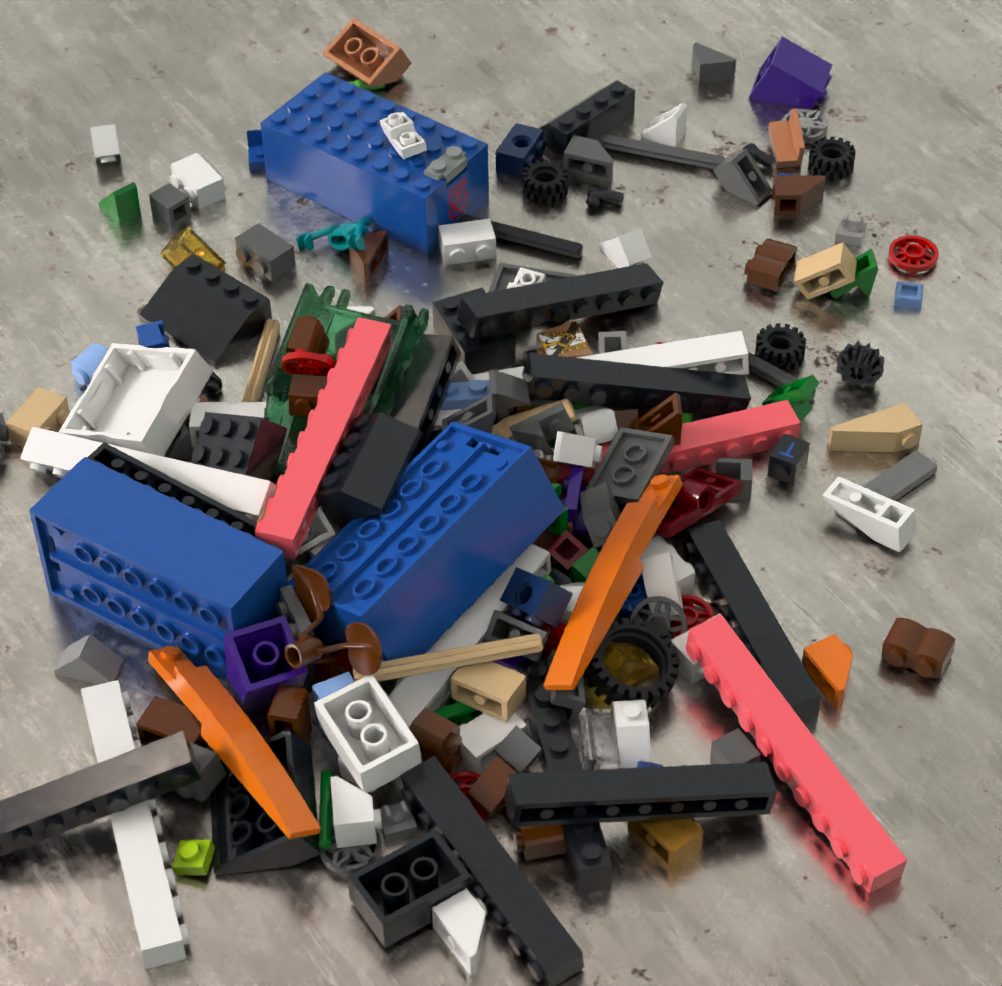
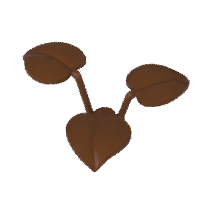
[285,564,383,685]

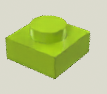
[172,840,215,875]

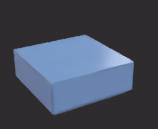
[894,281,924,309]

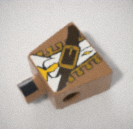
[524,320,593,362]

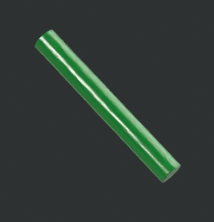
[318,770,334,849]

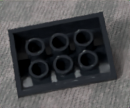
[139,254,272,366]
[210,728,320,876]

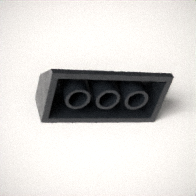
[538,80,635,157]
[316,412,422,523]

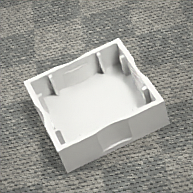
[58,343,213,457]

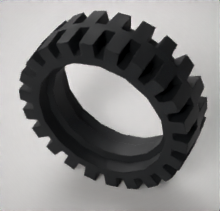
[584,618,680,710]

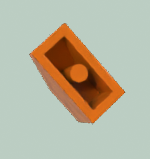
[802,634,853,711]

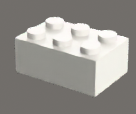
[314,674,422,793]

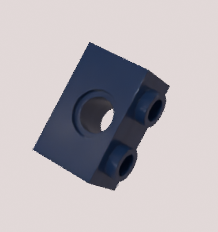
[495,123,546,178]
[499,567,573,628]

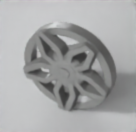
[782,108,828,143]

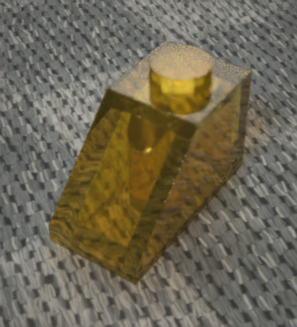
[159,226,226,270]
[602,641,660,687]

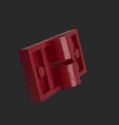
[655,467,743,538]

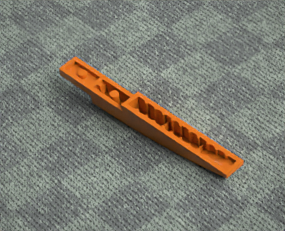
[544,474,683,690]
[148,646,321,839]

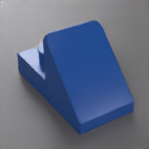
[247,130,265,170]

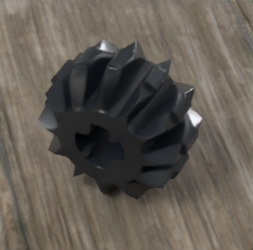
[836,340,885,389]

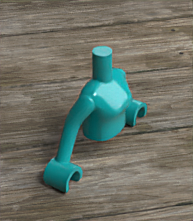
[296,216,371,250]

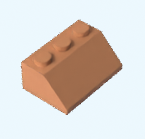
[322,18,412,87]

